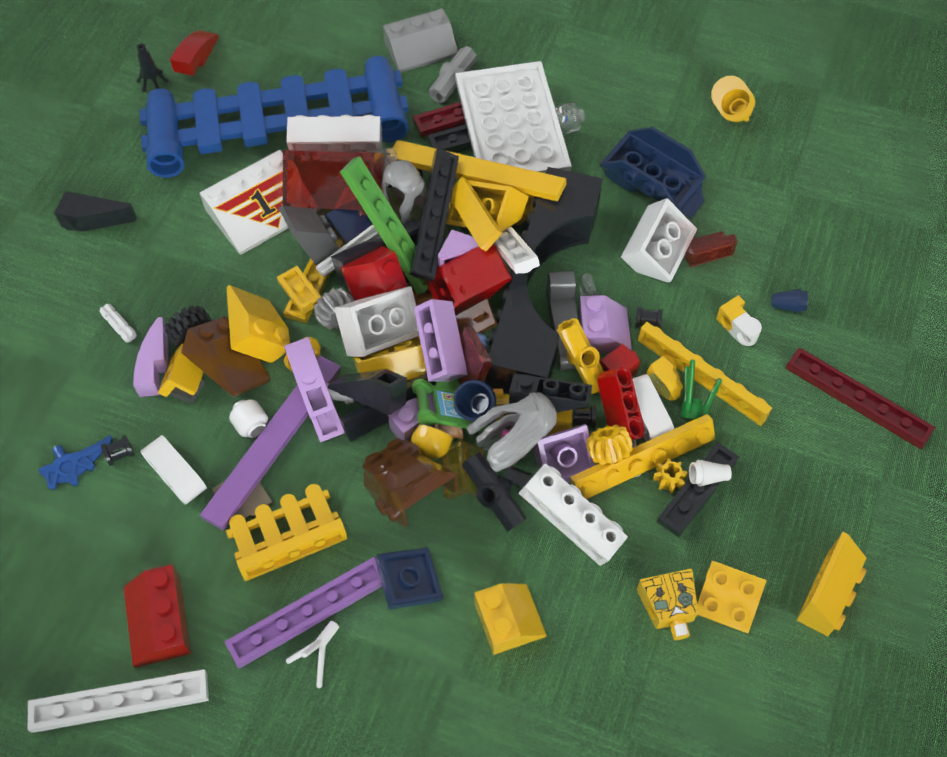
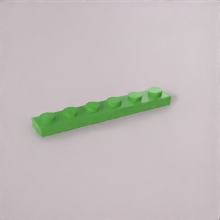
[340,156,428,294]

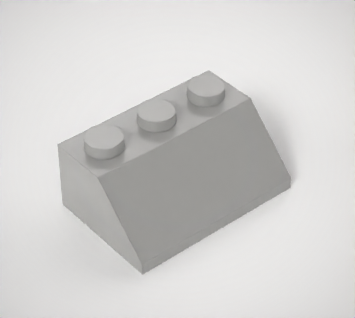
[383,8,458,73]

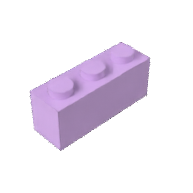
[414,299,468,382]

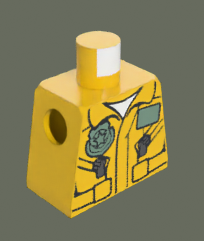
[637,569,698,640]

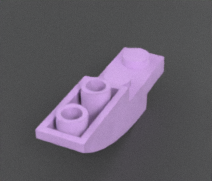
[284,337,345,442]

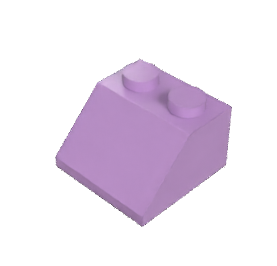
[578,295,632,353]

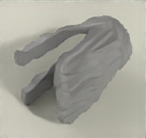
[381,160,427,224]
[467,393,557,471]

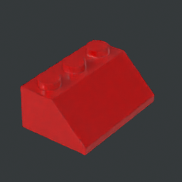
[123,564,191,668]

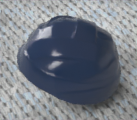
[453,380,496,422]

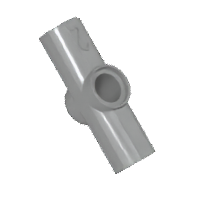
[429,46,477,104]

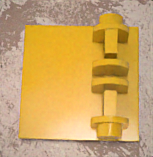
[697,560,767,633]

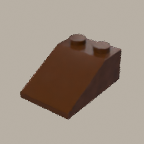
[181,316,270,397]

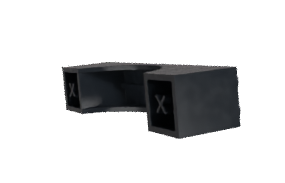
[483,167,603,394]

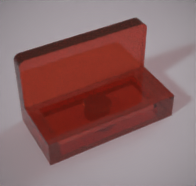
[684,231,738,267]

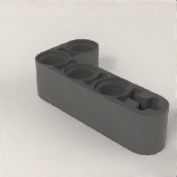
[546,270,584,371]

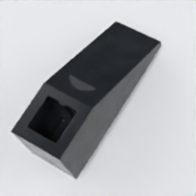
[328,369,407,415]
[509,373,592,414]

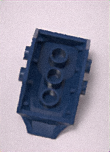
[599,127,706,218]

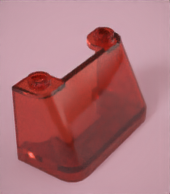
[283,150,385,215]

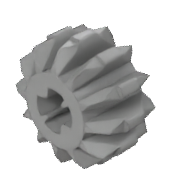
[313,288,354,330]

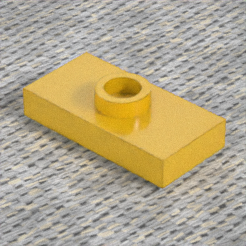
[277,266,322,315]

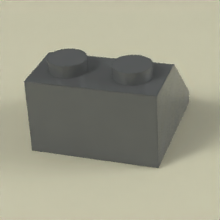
[278,206,339,265]

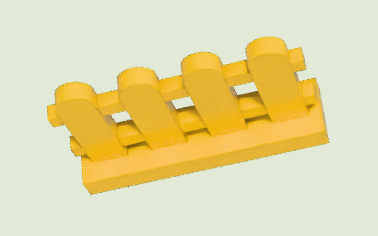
[226,484,348,582]

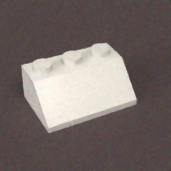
[621,198,697,282]

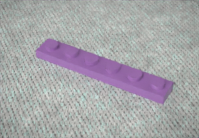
[225,557,382,669]

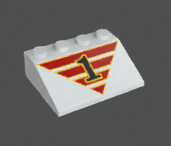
[200,150,320,255]

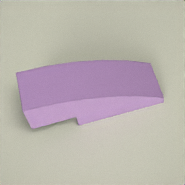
[133,317,169,397]

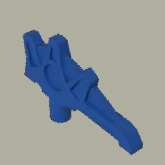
[38,435,113,490]

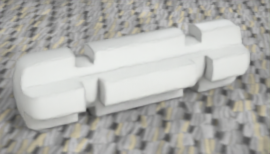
[100,304,137,343]

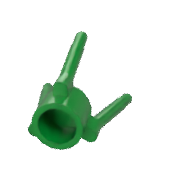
[681,359,722,420]

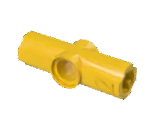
[557,318,604,394]

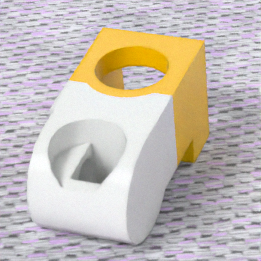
[716,295,762,346]

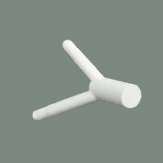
[286,621,339,688]

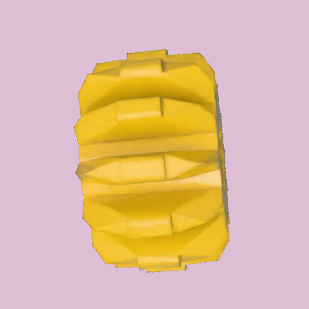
[586,425,633,465]

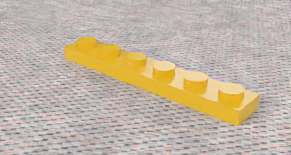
[638,322,772,426]
[570,414,715,499]

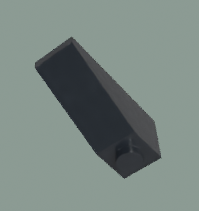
[54,191,137,232]

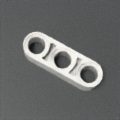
[632,374,674,442]
[140,435,207,505]

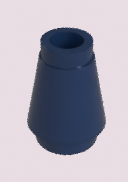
[771,289,808,313]

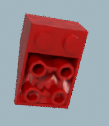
[426,243,512,316]

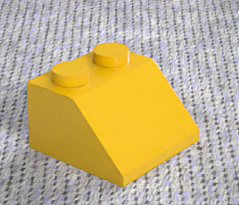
[474,583,546,655]

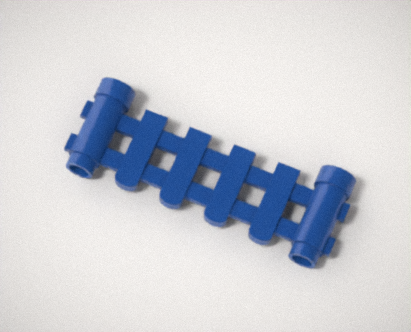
[140,56,409,178]

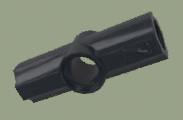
[462,452,527,532]

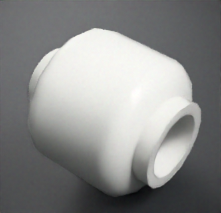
[229,400,268,438]

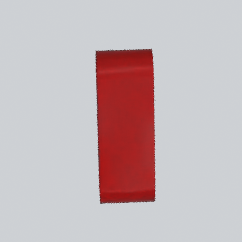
[597,365,644,441]

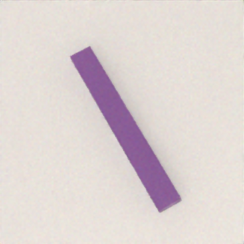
[200,355,341,531]

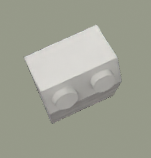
[334,286,419,357]

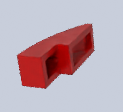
[170,30,219,76]

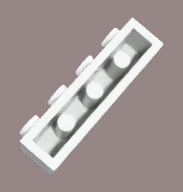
[519,464,628,566]

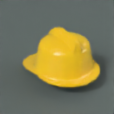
[711,76,755,122]

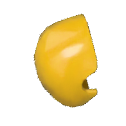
[411,425,453,459]

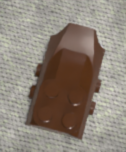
[362,438,458,527]

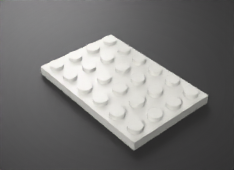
[455,61,572,173]

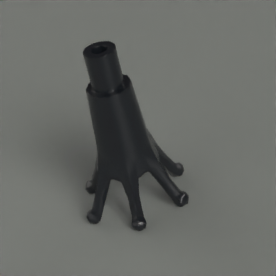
[136,43,169,92]

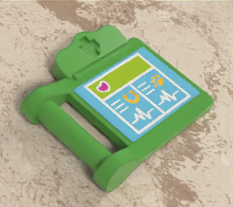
[412,378,488,432]

